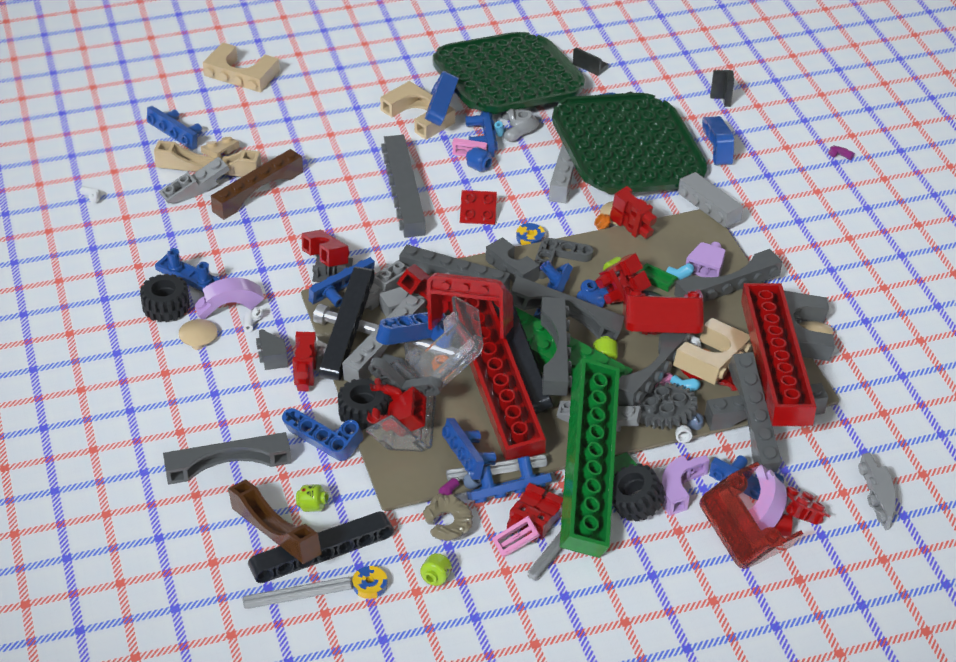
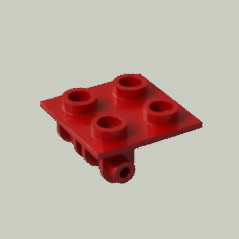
[460,190,497,225]
[786,486,831,525]

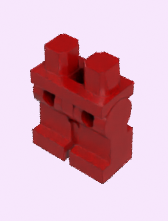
[610,186,657,239]
[595,253,652,304]
[292,331,318,391]
[507,483,563,543]

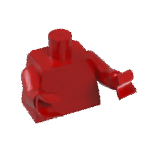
[367,378,427,435]

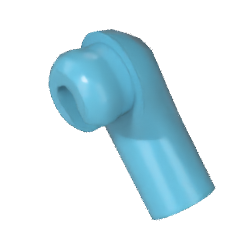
[494,121,506,137]
[666,263,694,280]
[670,375,701,392]

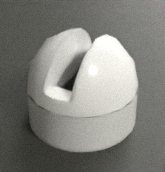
[675,425,692,443]

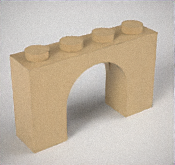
[203,42,280,92]
[380,81,455,140]
[673,318,752,385]

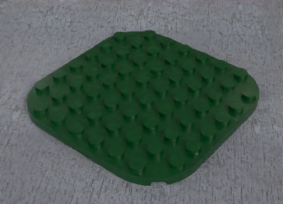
[433,32,585,114]
[552,92,707,195]

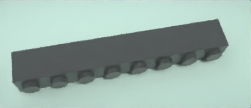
[381,134,426,238]

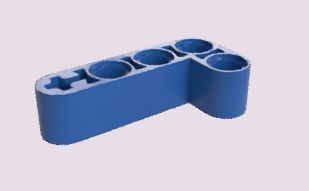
[424,70,459,126]
[702,116,734,165]
[376,312,457,348]
[282,408,364,461]

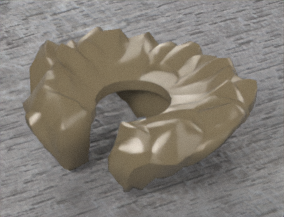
[423,493,473,541]

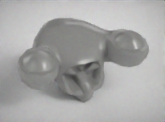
[501,109,539,142]

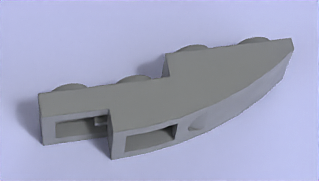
[159,157,229,203]
[365,260,409,311]
[557,401,642,432]
[858,453,896,531]

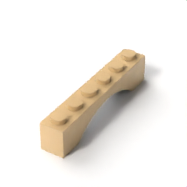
[154,140,261,177]

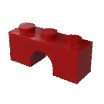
[302,229,350,267]
[397,264,450,315]

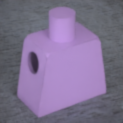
[686,242,725,277]

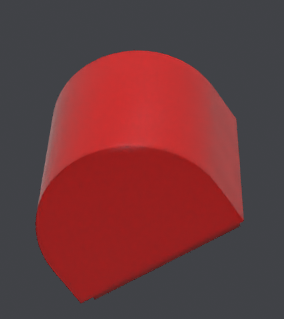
[769,514,793,537]

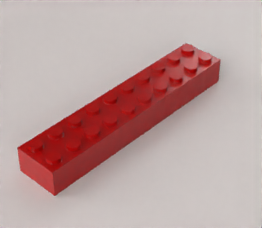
[741,283,816,427]
[448,297,546,460]

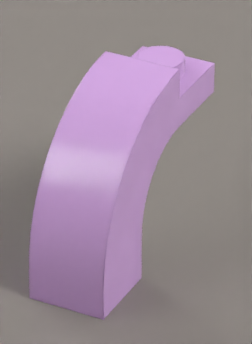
[194,277,265,319]
[662,455,710,516]
[737,465,787,542]

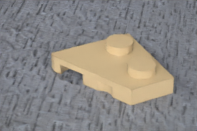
[200,137,240,159]

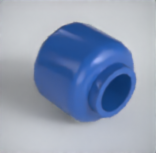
[466,147,492,172]

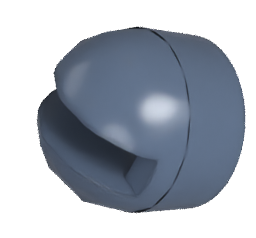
[687,412,704,430]
[463,473,481,489]

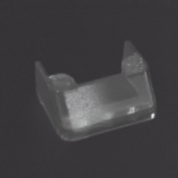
[404,296,483,388]
[366,359,436,452]

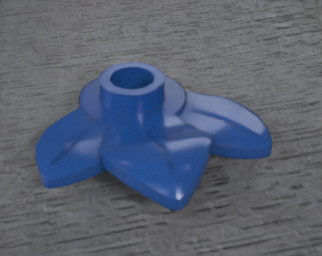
[576,280,608,308]

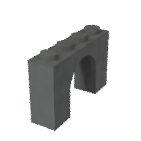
[784,291,835,361]

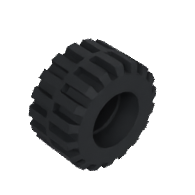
[140,274,190,322]
[338,378,389,431]
[612,463,665,522]

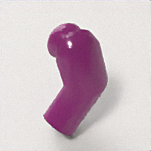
[828,145,855,160]
[438,478,459,496]

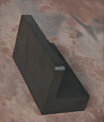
[573,47,608,76]
[710,70,734,107]

